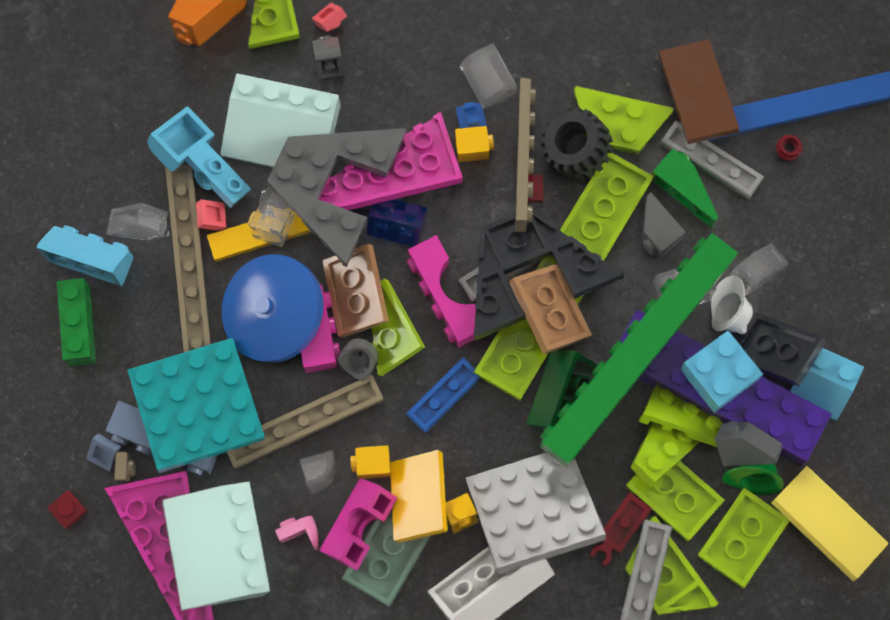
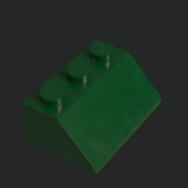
[526,349,598,433]

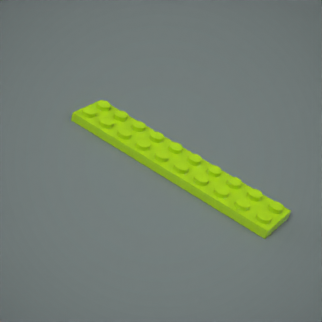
[474,153,654,401]

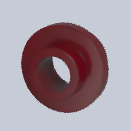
[776,135,803,161]

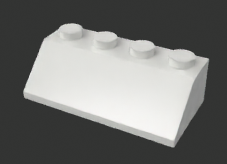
[428,546,555,620]

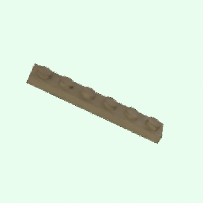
[515,78,536,232]
[227,375,384,469]

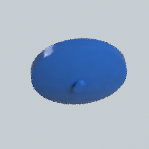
[222,254,323,363]

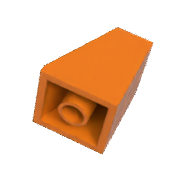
[168,0,248,46]

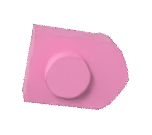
[275,516,318,551]

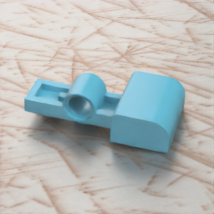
[148,106,251,208]

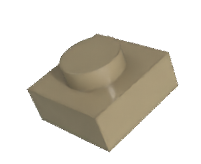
[115,452,136,484]

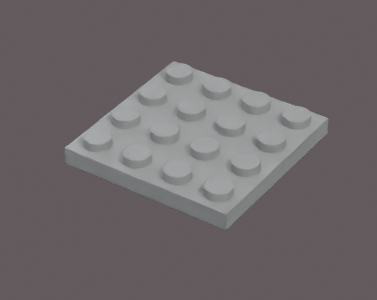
[466,452,606,574]

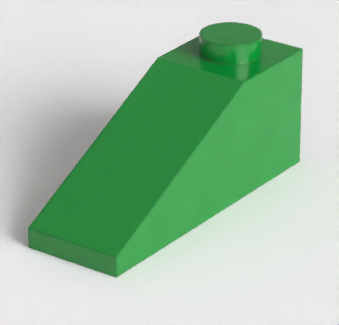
[652,148,718,228]

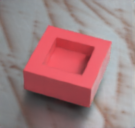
[312,3,347,32]
[196,199,226,231]

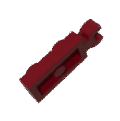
[590,492,652,567]

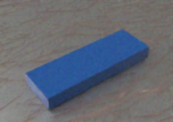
[406,357,481,434]

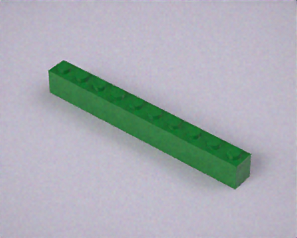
[540,233,738,468]

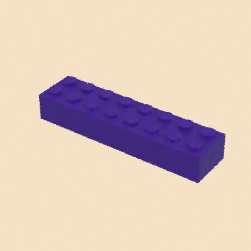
[611,310,832,466]

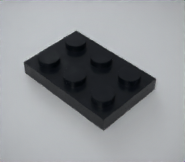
[738,313,826,387]

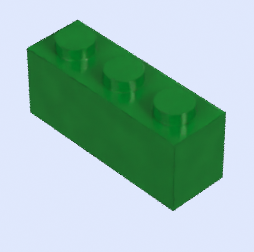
[57,278,96,367]

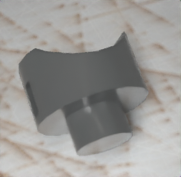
[338,339,378,380]

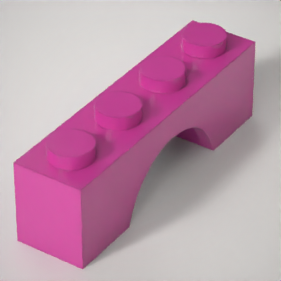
[406,235,476,348]

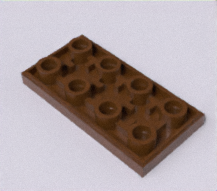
[659,40,740,144]

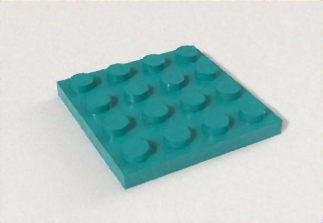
[127,338,265,473]

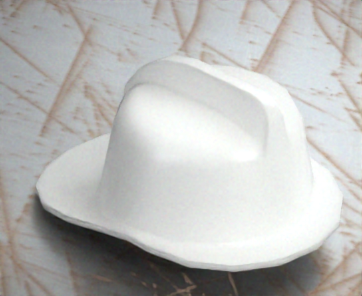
[711,276,753,334]

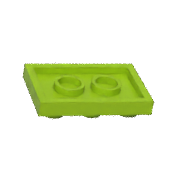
[625,461,724,542]
[697,488,789,589]

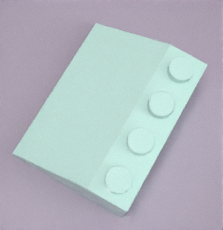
[220,74,341,168]
[162,482,270,611]

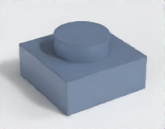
[86,434,121,472]

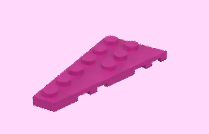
[319,112,463,210]
[105,471,214,620]

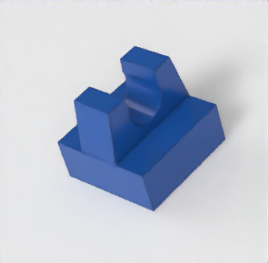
[456,102,487,129]

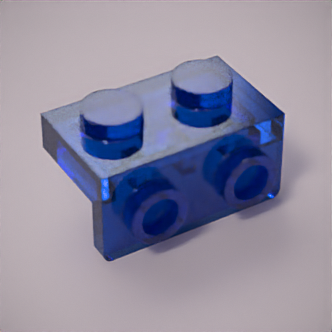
[366,199,427,246]

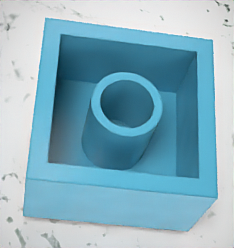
[680,331,763,413]

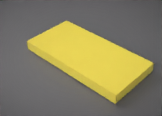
[771,466,888,582]

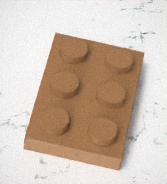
[322,244,389,338]
[509,264,592,355]

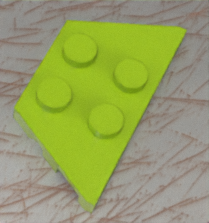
[574,86,674,154]
[624,516,718,615]

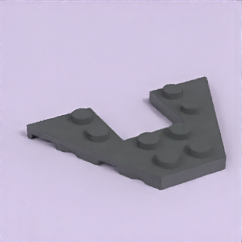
[267,128,406,267]

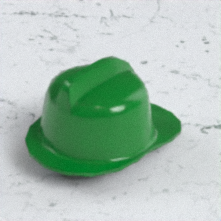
[722,464,784,496]

